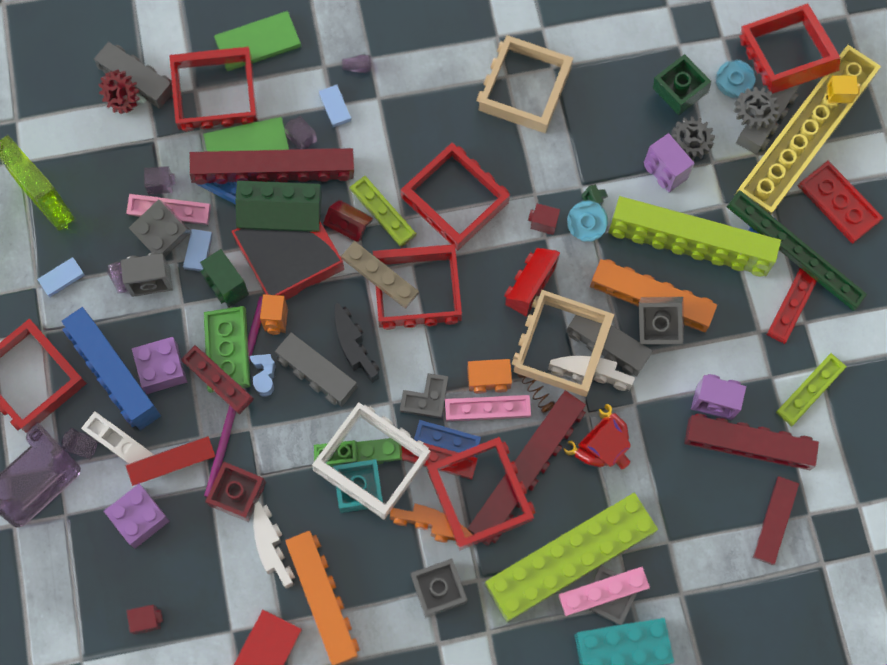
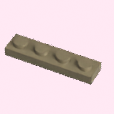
[341,241,419,309]

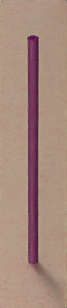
[204,296,263,497]

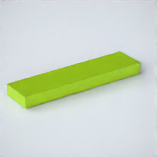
[349,176,416,248]
[775,353,847,427]

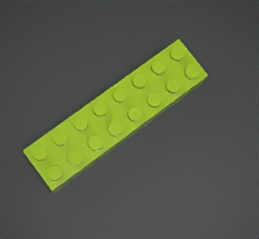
[608,196,781,277]
[484,492,658,623]

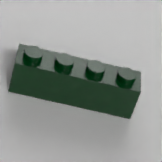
[235,181,322,232]

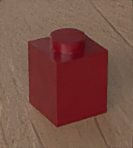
[528,203,560,235]
[127,605,163,635]

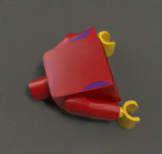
[563,404,631,470]

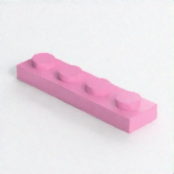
[126,194,211,225]
[445,395,531,422]
[558,567,650,617]

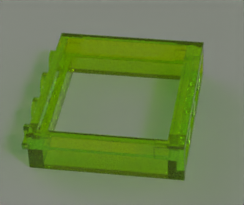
[0,135,75,231]

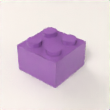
[644,133,695,192]
[132,337,187,394]
[691,374,746,420]
[104,484,169,548]

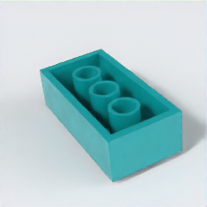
[575,617,675,665]

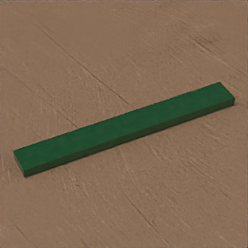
[726,190,867,311]

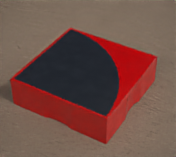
[231,222,345,300]

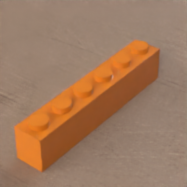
[590,259,717,332]
[285,531,360,665]

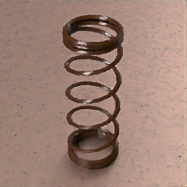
[517,367,555,413]

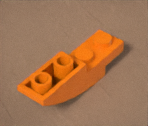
[390,503,472,545]

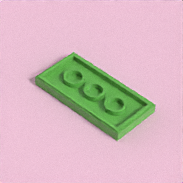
[214,11,301,72]
[203,117,289,151]
[204,306,251,393]

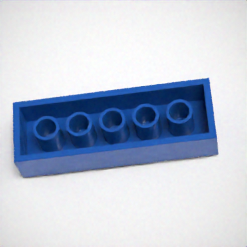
[61,306,161,431]

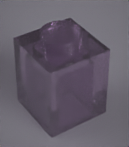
[285,116,317,149]
[144,166,176,195]

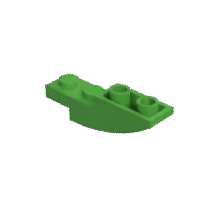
[314,438,402,467]

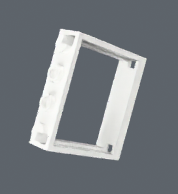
[312,403,430,520]

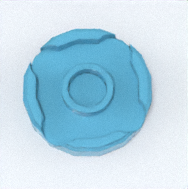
[716,60,756,98]
[567,201,608,242]

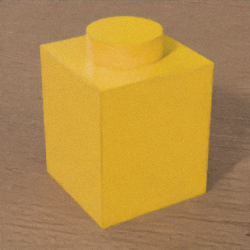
[827,75,860,103]

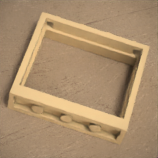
[477,35,573,134]
[512,290,614,397]

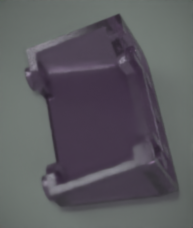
[0,422,81,527]

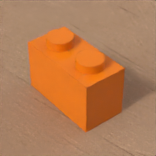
[260,294,288,335]
[467,359,512,394]

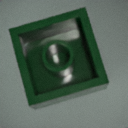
[653,54,712,115]
[200,249,249,308]

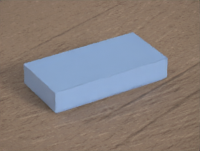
[319,85,351,127]
[183,229,213,272]
[37,257,85,298]

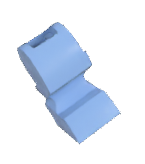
[250,354,276,397]

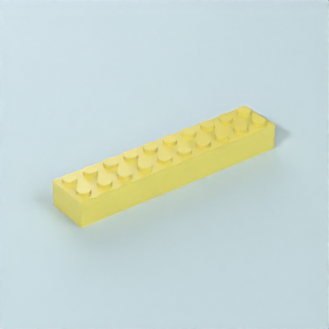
[736,45,881,215]

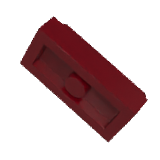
[323,200,373,242]

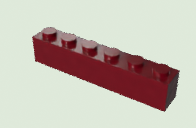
[684,414,819,471]

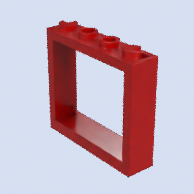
[739,3,841,94]
[169,47,258,131]
[401,143,510,251]
[373,244,462,330]
[0,319,87,433]
[426,437,535,551]

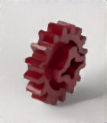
[99,69,140,114]

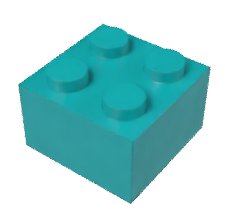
[333,459,383,513]

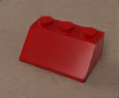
[504,248,560,317]

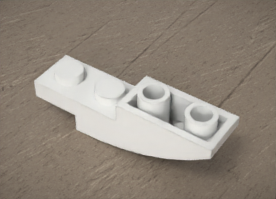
[548,356,635,391]
[81,412,154,481]
[254,502,295,589]

